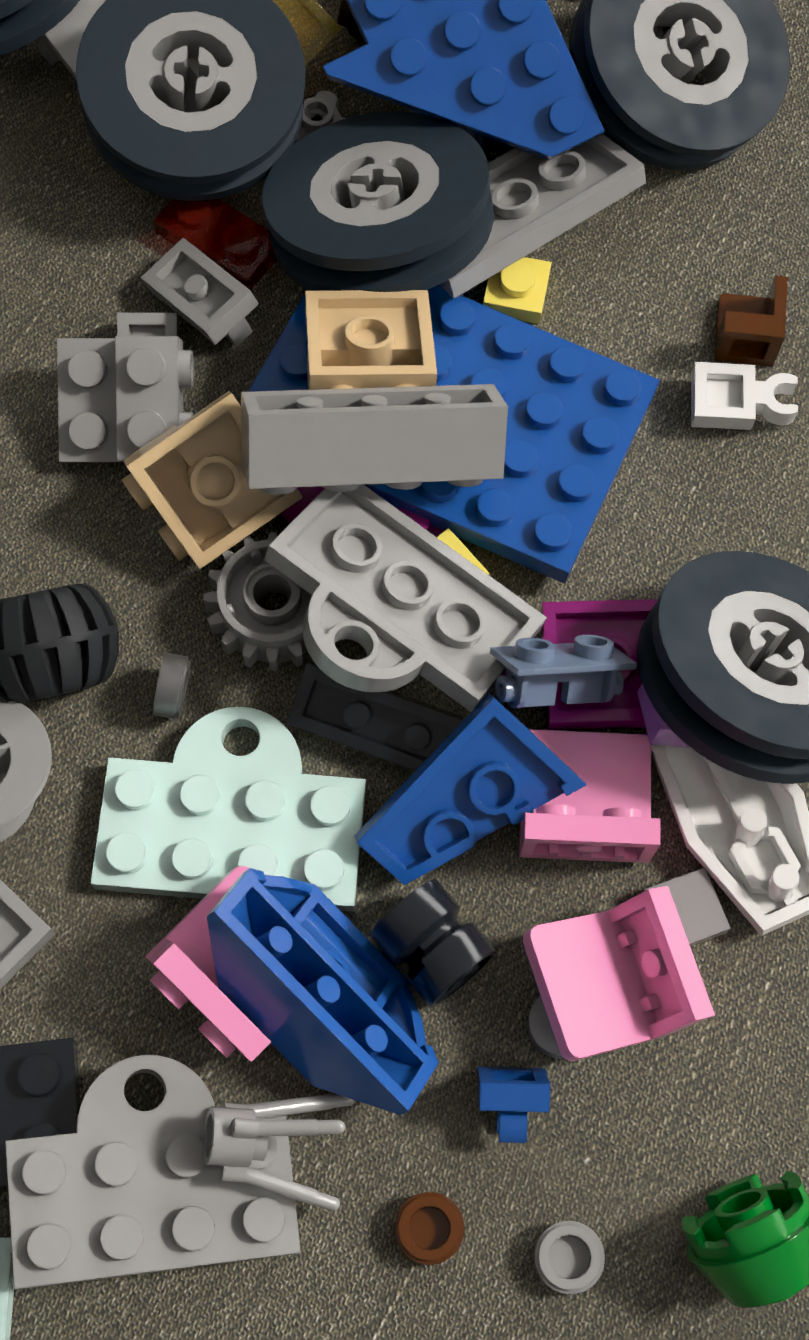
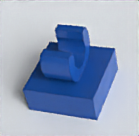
[477,1066,550,1143]

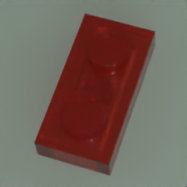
[154,199,276,291]

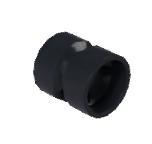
[370,879,497,1008]

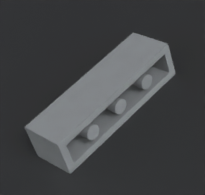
[241,384,508,495]

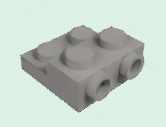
[57,336,194,463]

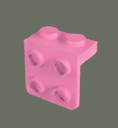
[145,866,271,1062]
[523,886,715,1061]

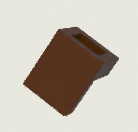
[714,275,788,367]

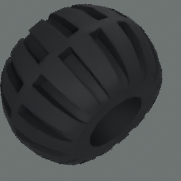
[0,583,119,703]

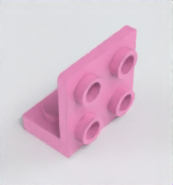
[519,729,660,863]

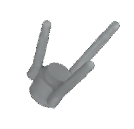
[203,1094,355,1211]

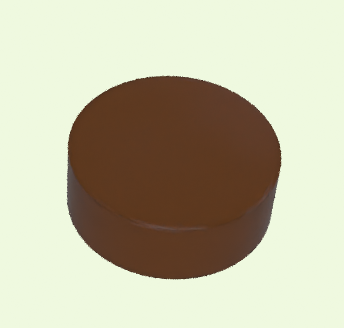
[394,1192,464,1265]

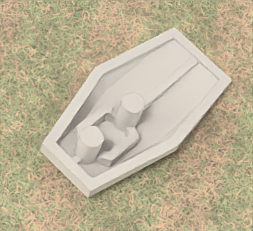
[651,745,809,936]

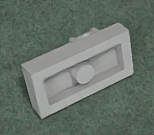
[140,238,259,347]

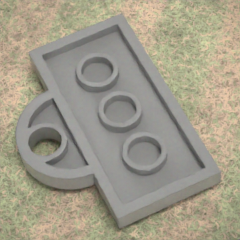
[264,484,547,712]
[5,1055,301,1290]

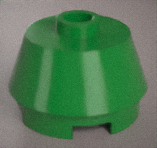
[682,1171,809,1308]

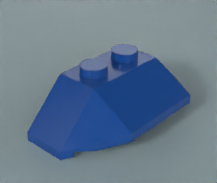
[207,868,438,1115]

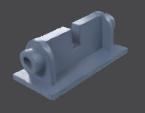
[490,635,637,708]

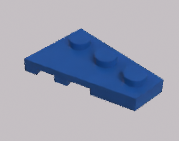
[354,693,587,885]

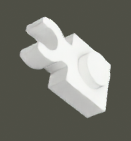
[691,362,798,430]

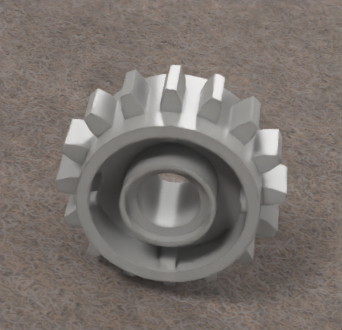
[203,532,312,671]

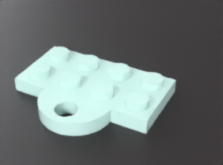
[91,707,366,912]

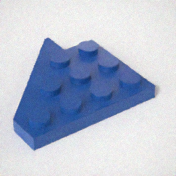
[323,0,605,160]

